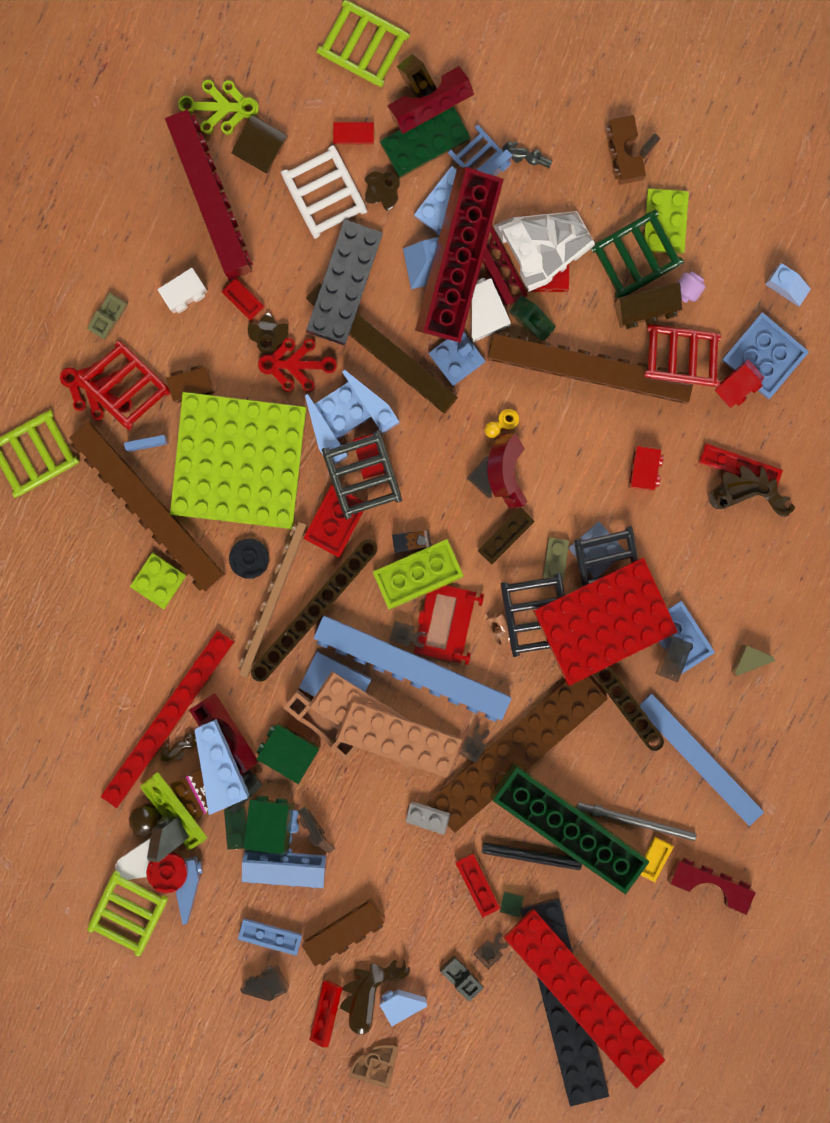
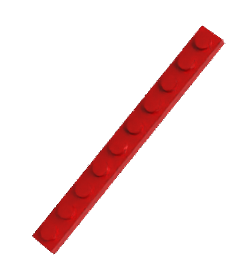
[100,630,235,808]

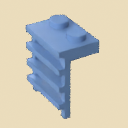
[448,125,512,176]

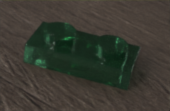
[224,806,247,850]

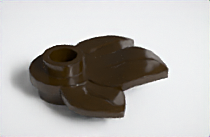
[364,172,400,211]
[248,313,289,354]

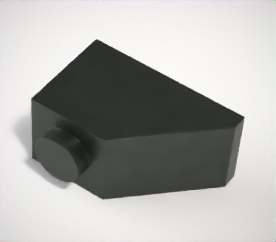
[147,816,189,862]

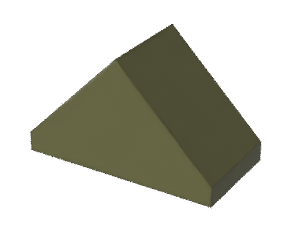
[732,645,775,676]

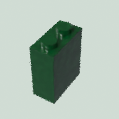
[256,722,321,785]
[244,795,294,855]

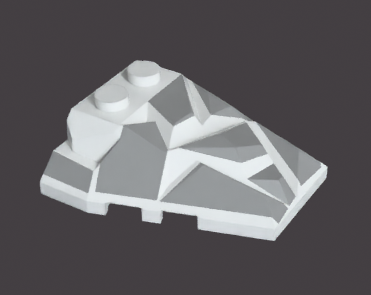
[494,211,595,291]

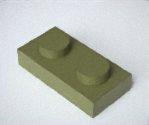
[543,538,569,581]

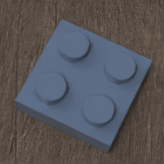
[568,521,625,578]

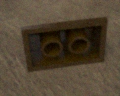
[614,282,682,330]

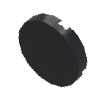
[229,539,270,579]

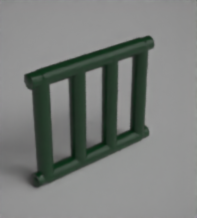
[590,209,684,300]

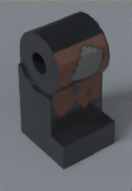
[392,530,431,553]

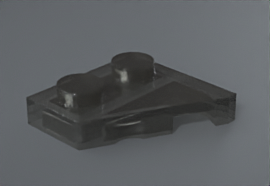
[298,807,335,853]

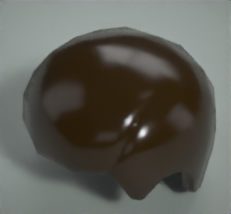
[129,803,162,836]

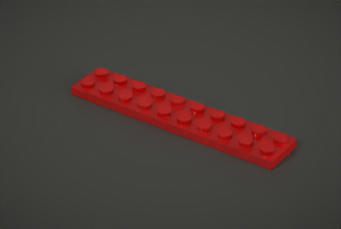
[503,909,665,1089]

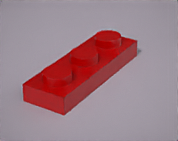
[455,853,501,918]
[309,980,343,1048]

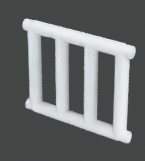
[281,145,368,239]

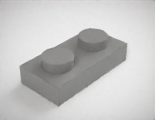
[406,801,450,835]

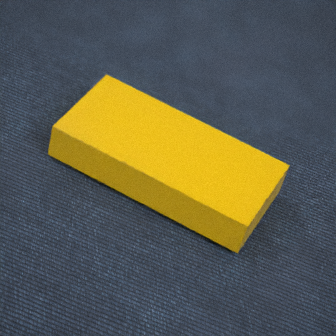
[641,836,674,882]

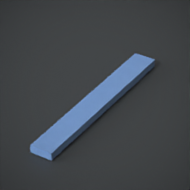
[639,694,764,826]

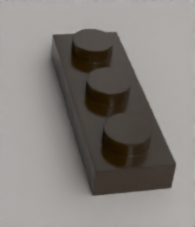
[477,507,535,565]

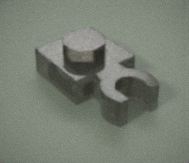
[389,621,428,647]
[458,725,489,763]
[474,932,509,970]

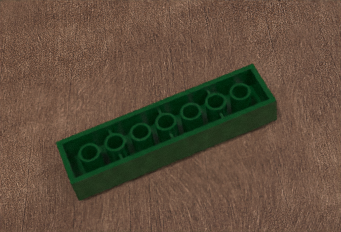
[490,763,650,895]

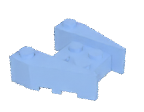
[305,370,400,465]

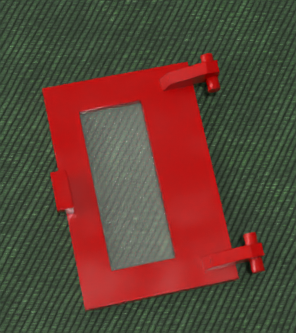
[414,585,484,665]

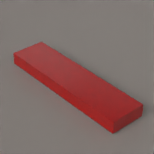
[698,443,783,487]

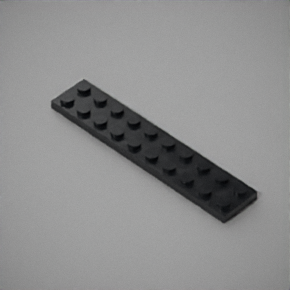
[519,898,609,1107]

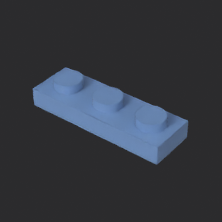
[238,918,303,956]

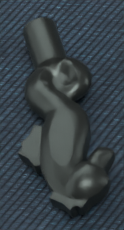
[502,141,553,168]

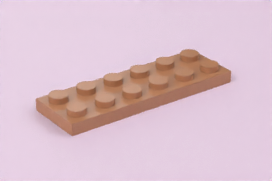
[309,671,410,768]
[335,700,463,778]

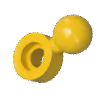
[484,409,519,438]

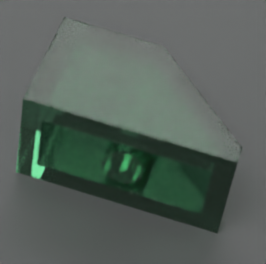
[508,296,556,341]

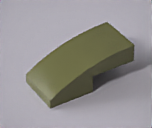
[87,293,128,339]

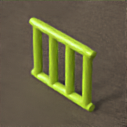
[316,0,410,88]
[0,410,80,498]
[87,871,168,956]

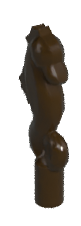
[160,733,197,761]

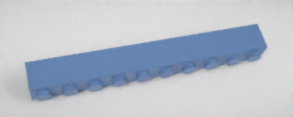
[314,615,512,722]

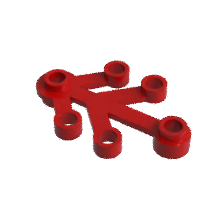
[258,338,337,392]
[60,362,133,421]

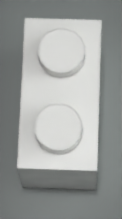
[157,268,208,313]

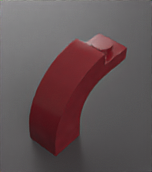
[487,433,528,508]

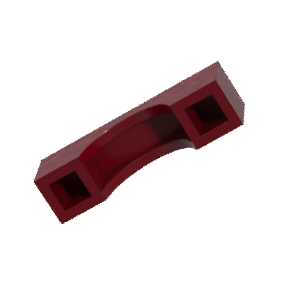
[387,66,474,134]
[189,693,259,774]
[667,857,756,915]

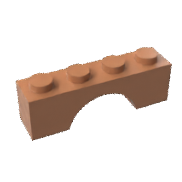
[284,690,357,761]

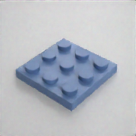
[721,312,809,399]

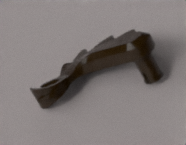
[708,465,795,517]

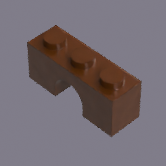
[605,115,646,185]

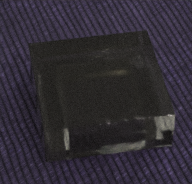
[639,133,661,159]

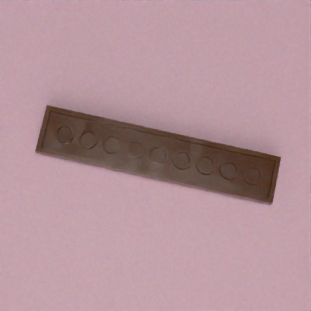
[428,677,608,833]

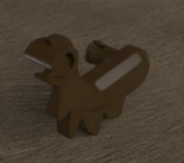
[340,959,410,1035]

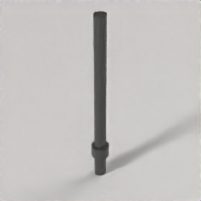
[577,802,697,841]

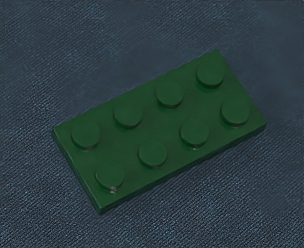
[380,106,471,179]

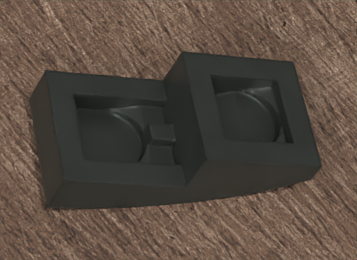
[439,955,484,1002]

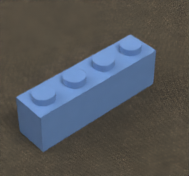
[242,850,326,888]

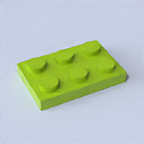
[644,189,689,254]

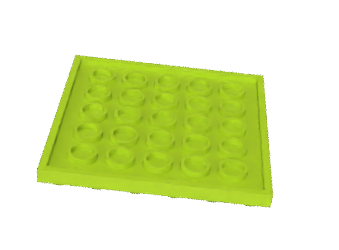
[170,392,306,529]

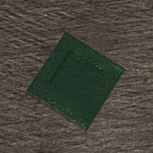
[500,891,524,917]

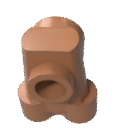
[486,613,510,646]

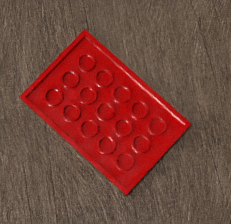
[533,558,678,686]

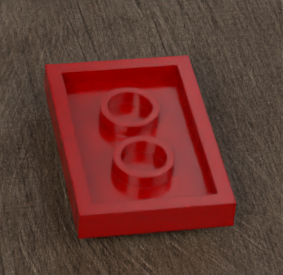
[303,485,365,558]

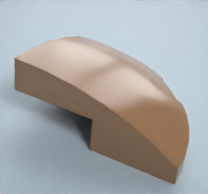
[348,1045,398,1088]

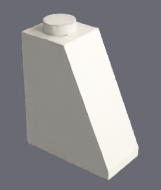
[471,278,511,343]
[115,837,151,880]

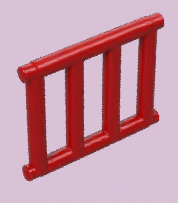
[644,324,721,387]
[76,341,171,431]

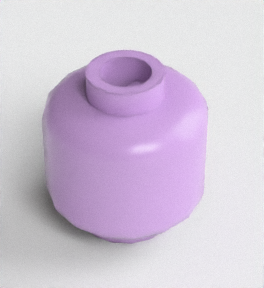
[677,271,706,303]

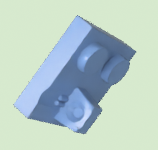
[429,332,486,386]

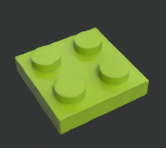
[130,553,187,609]

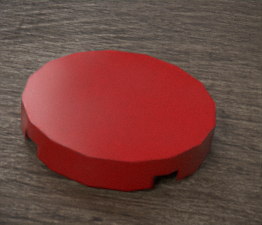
[146,852,188,894]

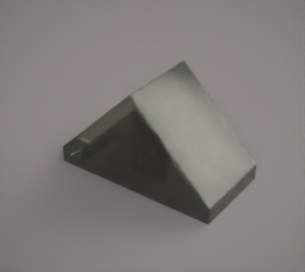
[466,457,492,498]

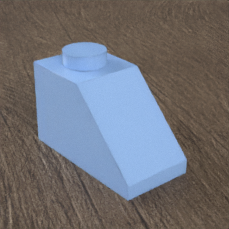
[765,263,811,307]
[380,990,427,1026]

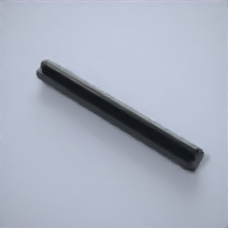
[482,842,582,870]

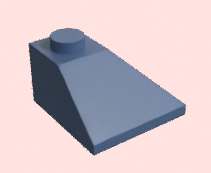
[403,237,439,289]

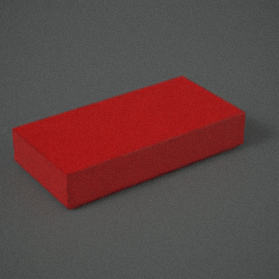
[333,122,374,145]
[221,277,265,321]

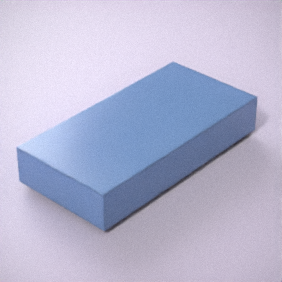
[124,435,169,452]

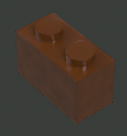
[166,365,215,403]

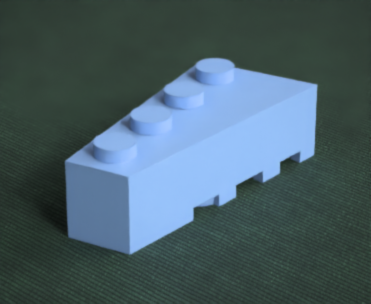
[195,719,250,815]

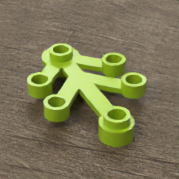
[178,80,259,135]

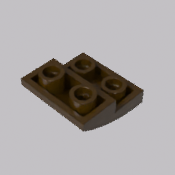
[231,115,288,174]

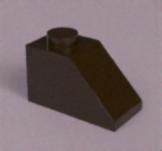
[396,54,437,98]

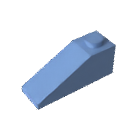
[176,856,203,925]

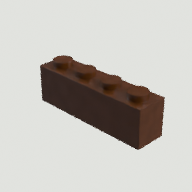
[302,898,385,966]

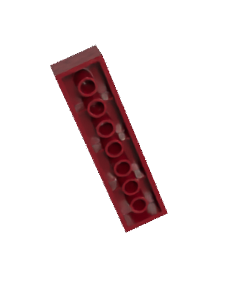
[165,109,253,281]
[415,167,504,343]

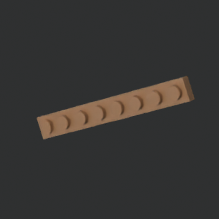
[238,522,308,678]

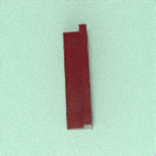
[482,226,528,308]

